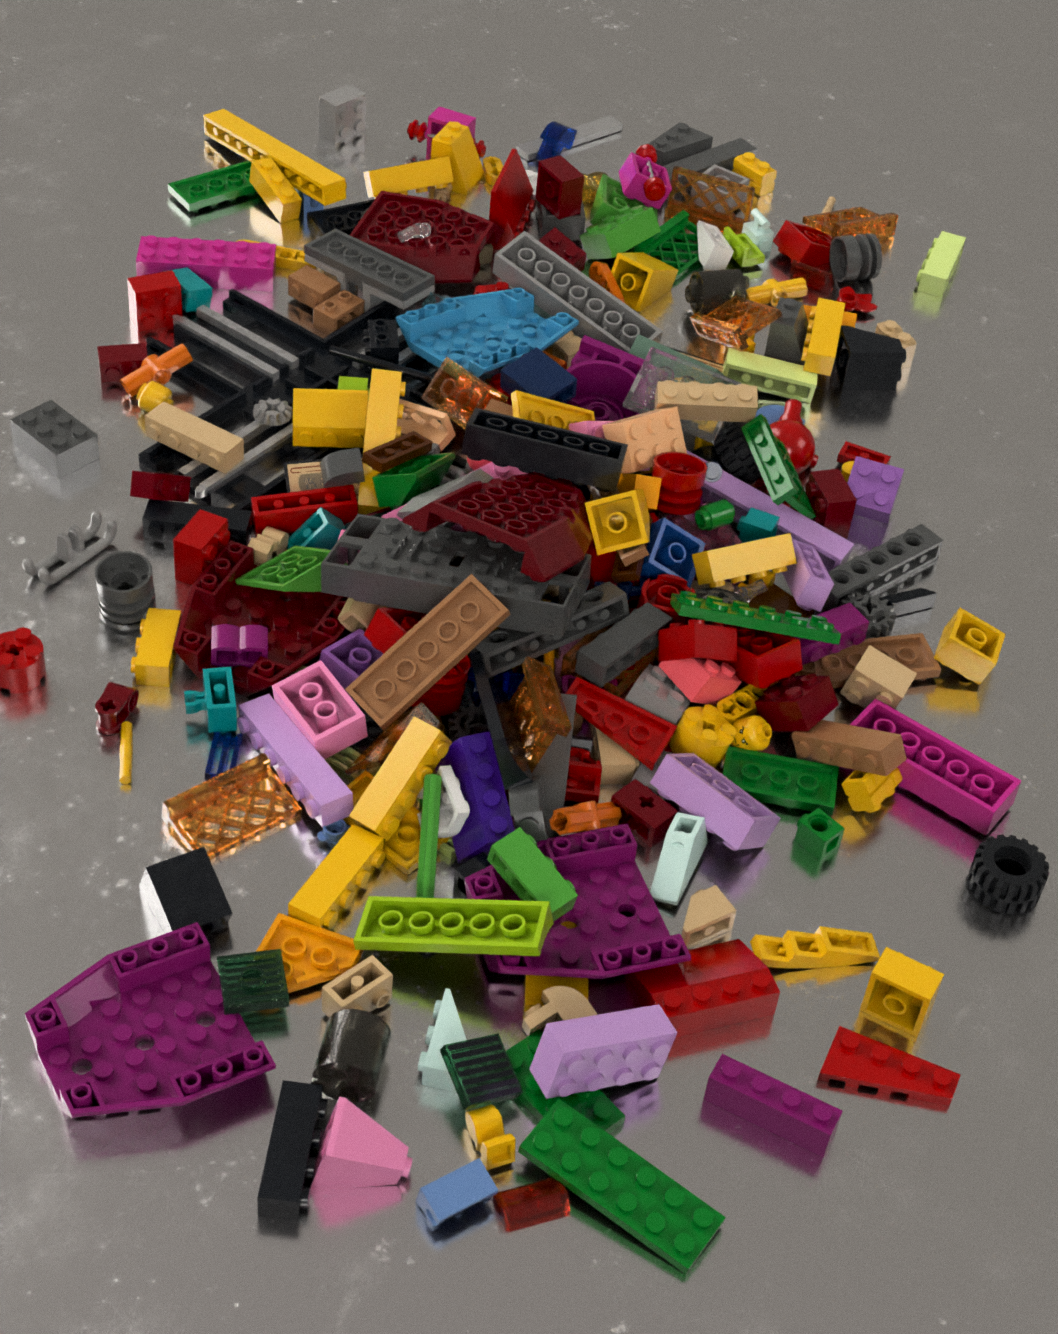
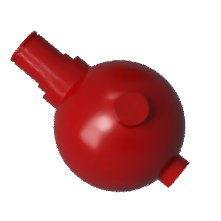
[769,399,818,475]

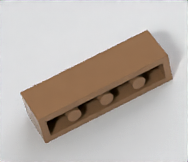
[791,720,907,776]

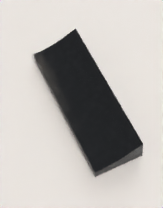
[469,651,533,790]

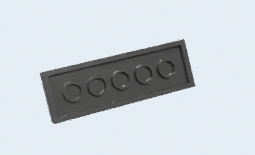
[304,229,435,312]

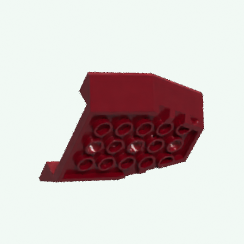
[350,191,504,284]
[402,472,593,583]
[173,540,349,697]

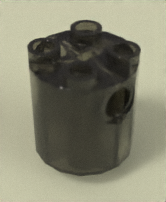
[685,269,749,316]
[311,1009,391,1106]

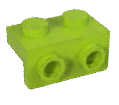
[723,226,765,267]

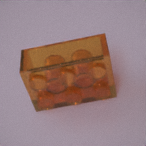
[421,356,509,430]

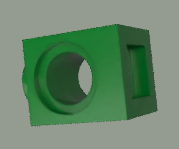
[795,808,845,861]

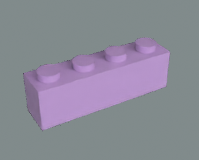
[782,539,834,612]

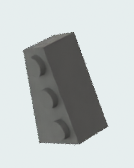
[649,122,713,166]

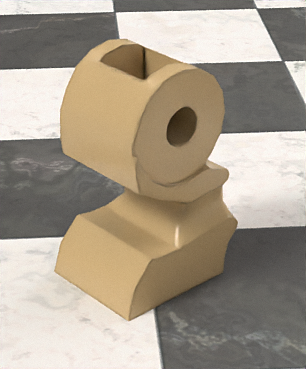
[247,526,289,566]

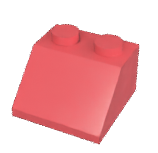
[658,658,741,706]

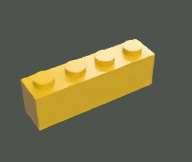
[363,156,454,199]
[801,298,845,376]
[692,533,797,588]
[349,716,452,842]
[288,824,386,930]

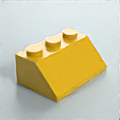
[293,388,369,448]

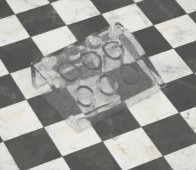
[622,347,742,444]

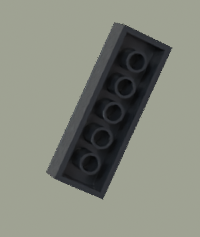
[461,408,628,492]

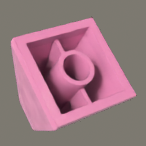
[310,1097,413,1190]

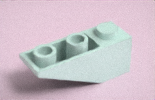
[650,812,708,905]
[418,988,469,1093]

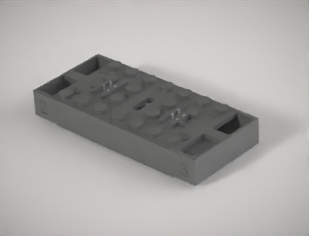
[321,514,592,637]

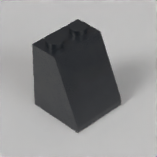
[834,326,906,390]
[139,847,233,934]

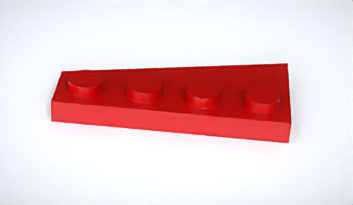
[565,677,678,770]
[818,1026,961,1106]

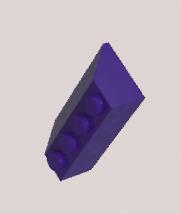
[435,731,515,864]

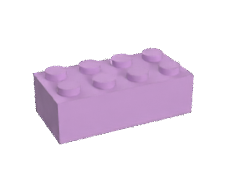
[650,753,781,851]
[529,1004,678,1099]

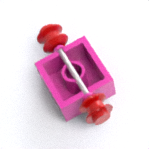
[407,106,486,158]
[619,144,672,209]

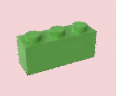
[487,827,578,922]

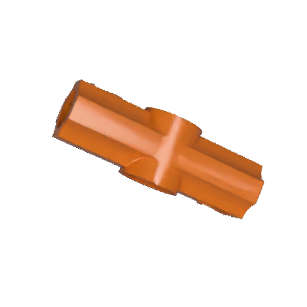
[120,343,193,397]
[549,801,622,835]

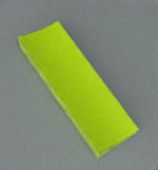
[353,896,554,956]

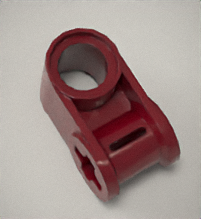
[95,682,139,735]

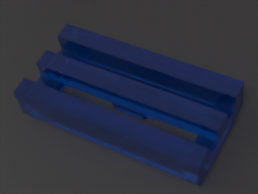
[205,731,243,783]

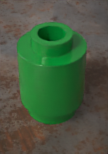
[695,499,735,531]

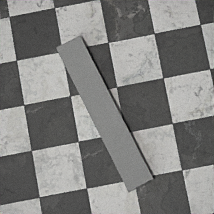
[516,115,623,161]

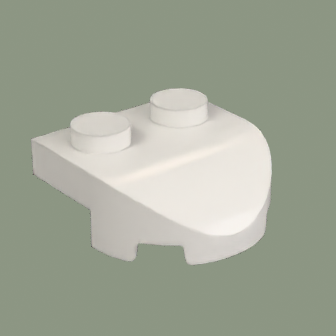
[417,765,470,838]

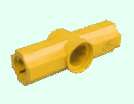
[740,277,808,308]

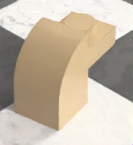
[522,986,598,1036]

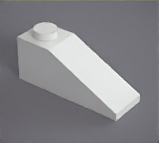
[697,220,734,274]

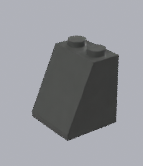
[764,297,808,366]

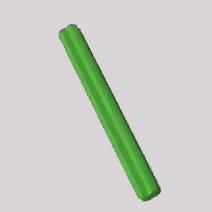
[416,774,442,898]

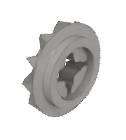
[253,398,292,426]

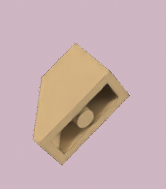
[681,885,737,949]

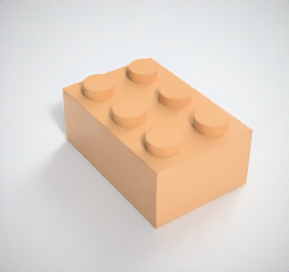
[602,406,687,473]

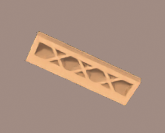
[397,399,456,452]

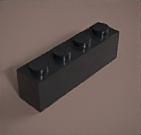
[142,499,252,546]
[257,1080,328,1221]

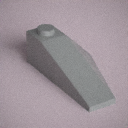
[397,469,494,528]

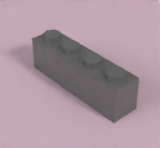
[575,602,673,688]

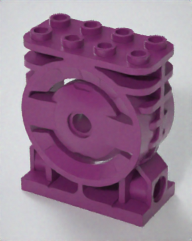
[566,335,672,421]

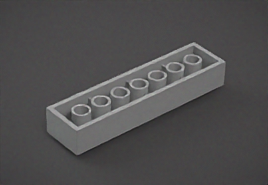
[492,231,663,353]

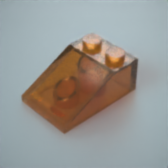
[344,702,445,775]

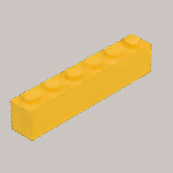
[358,369,406,515]

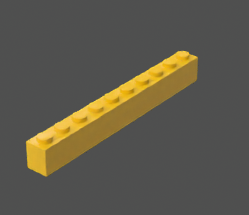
[203,109,347,206]

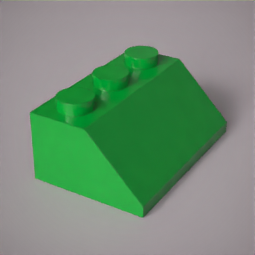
[372,452,456,510]

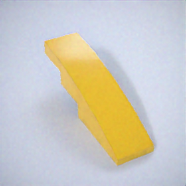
[750,926,880,969]

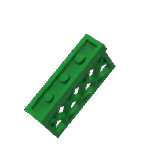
[633,210,700,280]
[741,414,816,520]

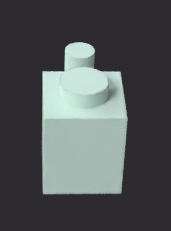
[742,208,774,253]

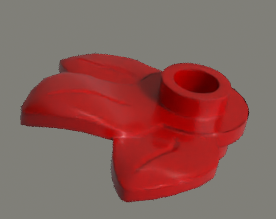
[837,286,878,313]

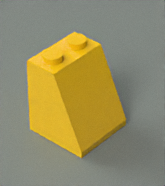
[431,121,484,195]
[606,252,678,312]

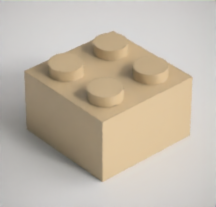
[840,645,917,709]

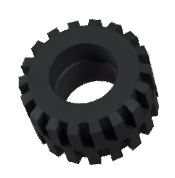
[713,422,762,485]
[968,834,1049,914]

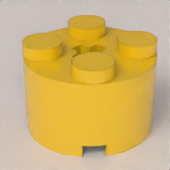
[670,704,737,769]

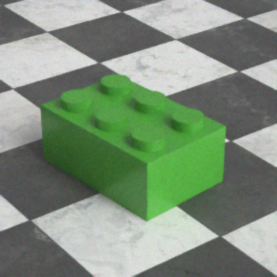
[579,205,661,260]

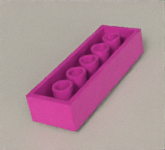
[136,235,276,292]
[850,698,1021,835]

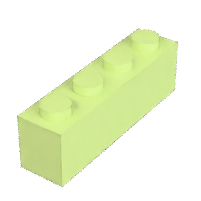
[916,231,966,298]
[722,348,818,404]

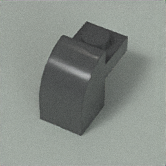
[320,448,365,488]
[509,775,548,841]

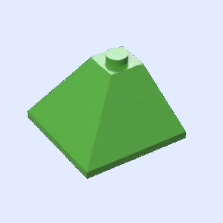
[590,174,658,225]
[235,545,348,592]

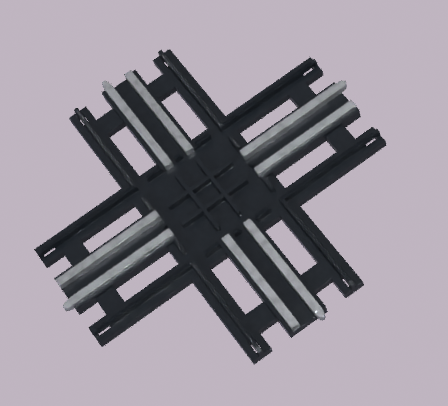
[138,289,469,526]

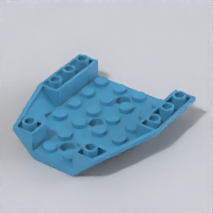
[396,288,579,386]

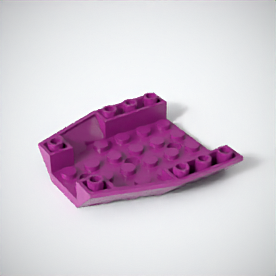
[464,824,691,979]
[25,922,276,1118]

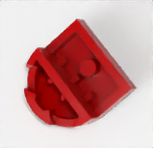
[565,747,602,804]

